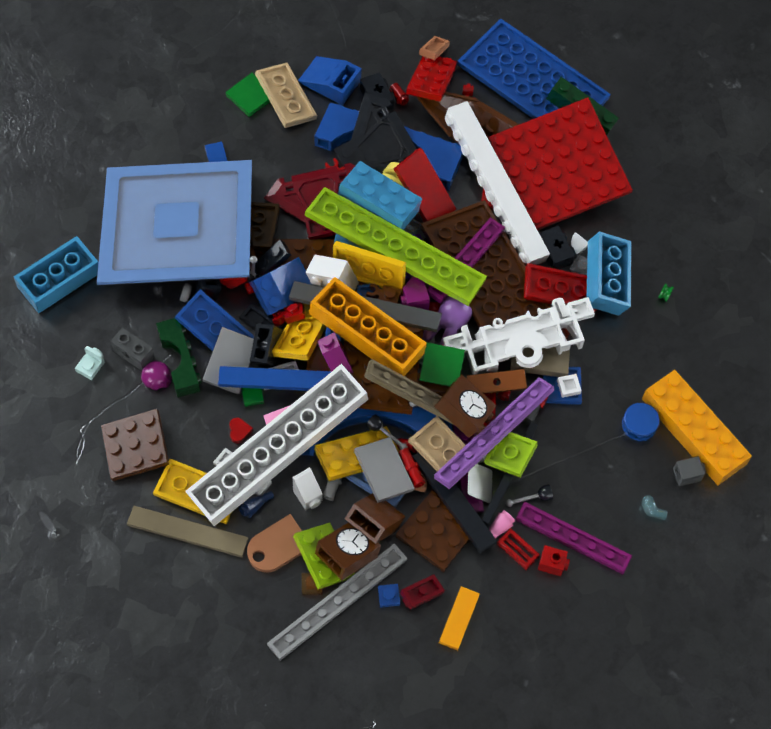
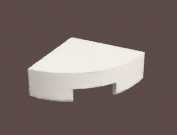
[571,232,588,258]

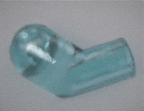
[642,495,667,520]

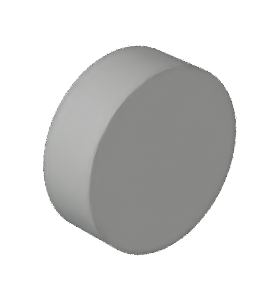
[180,283,193,303]

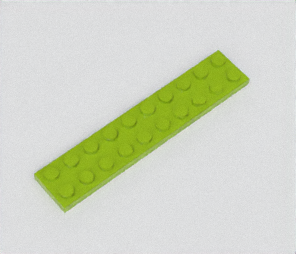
[305,187,487,306]

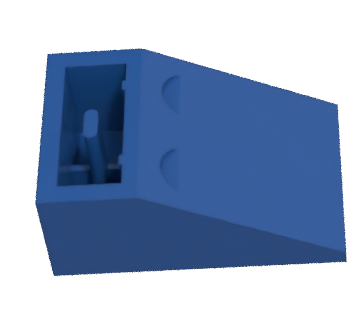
[298,56,362,106]

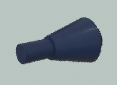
[239,491,274,518]

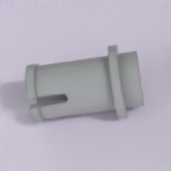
[322,478,342,501]

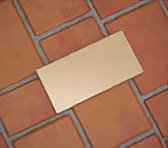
[255,63,317,128]

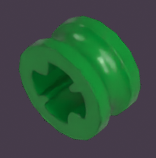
[658,283,674,302]

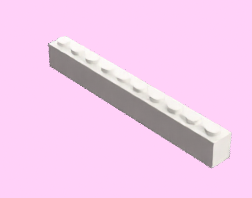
[445,101,550,266]

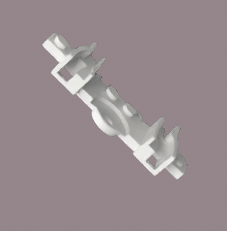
[443,297,595,375]

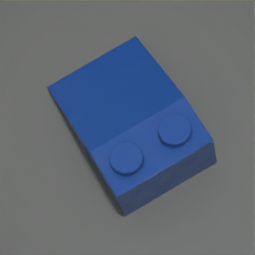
[249,257,312,315]

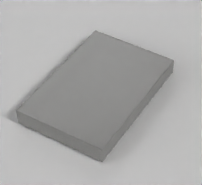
[202,327,254,394]
[354,437,415,503]

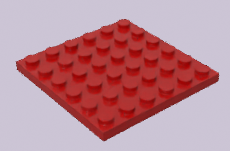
[488,97,633,230]

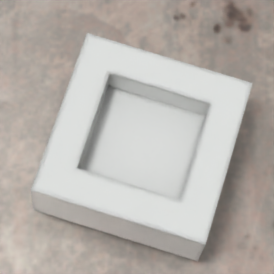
[557,374,581,398]

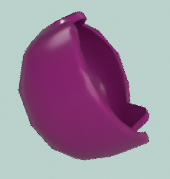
[141,361,172,391]

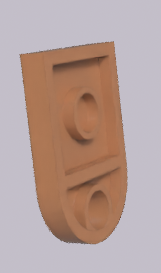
[247,514,302,573]

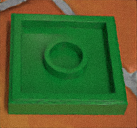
[225,73,270,117]
[419,342,465,387]

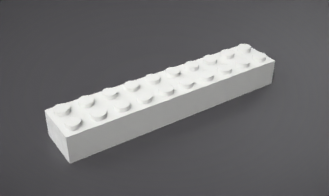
[186,364,368,526]

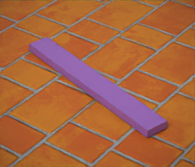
[434,377,554,489]

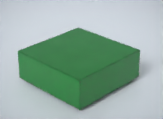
[241,388,264,407]

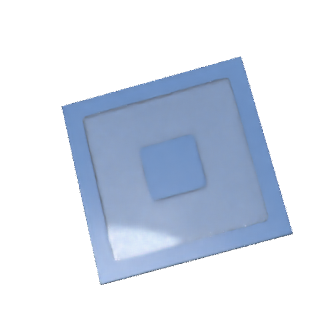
[97,160,252,285]

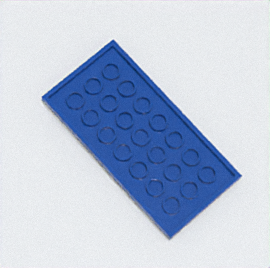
[457,19,611,119]

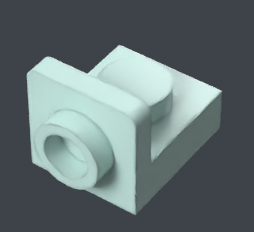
[75,346,105,380]

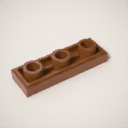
[467,369,527,394]

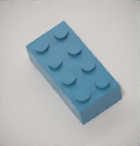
[338,161,422,230]
[587,231,631,316]
[14,236,99,314]

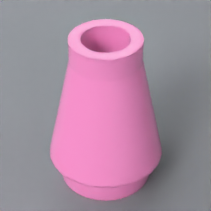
[489,510,515,539]

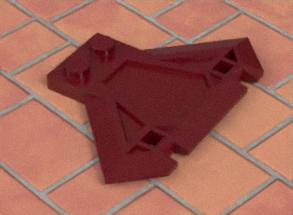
[264,163,355,239]

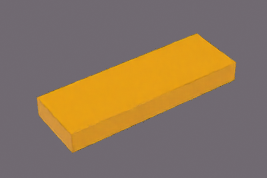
[439,586,480,651]

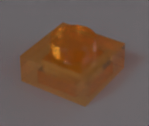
[301,573,323,595]

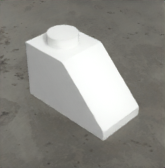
[292,467,323,510]

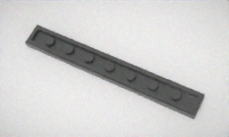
[289,281,442,333]

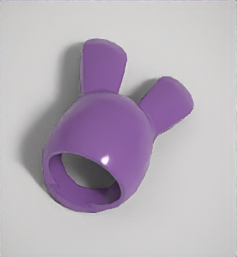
[423,296,472,346]

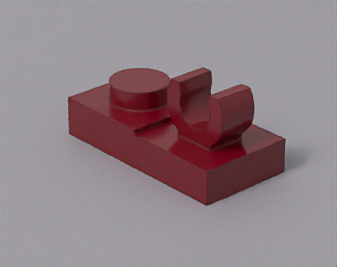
[400,574,445,610]

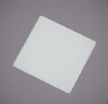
[467,464,492,504]

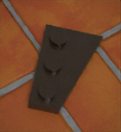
[251,202,280,251]

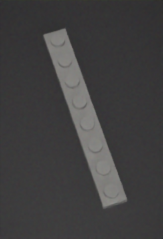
[267,543,407,661]

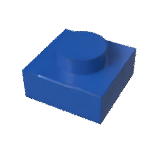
[378,584,400,608]

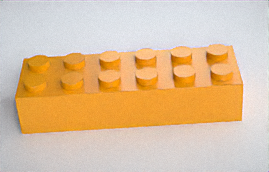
[309,277,427,376]
[642,369,752,486]

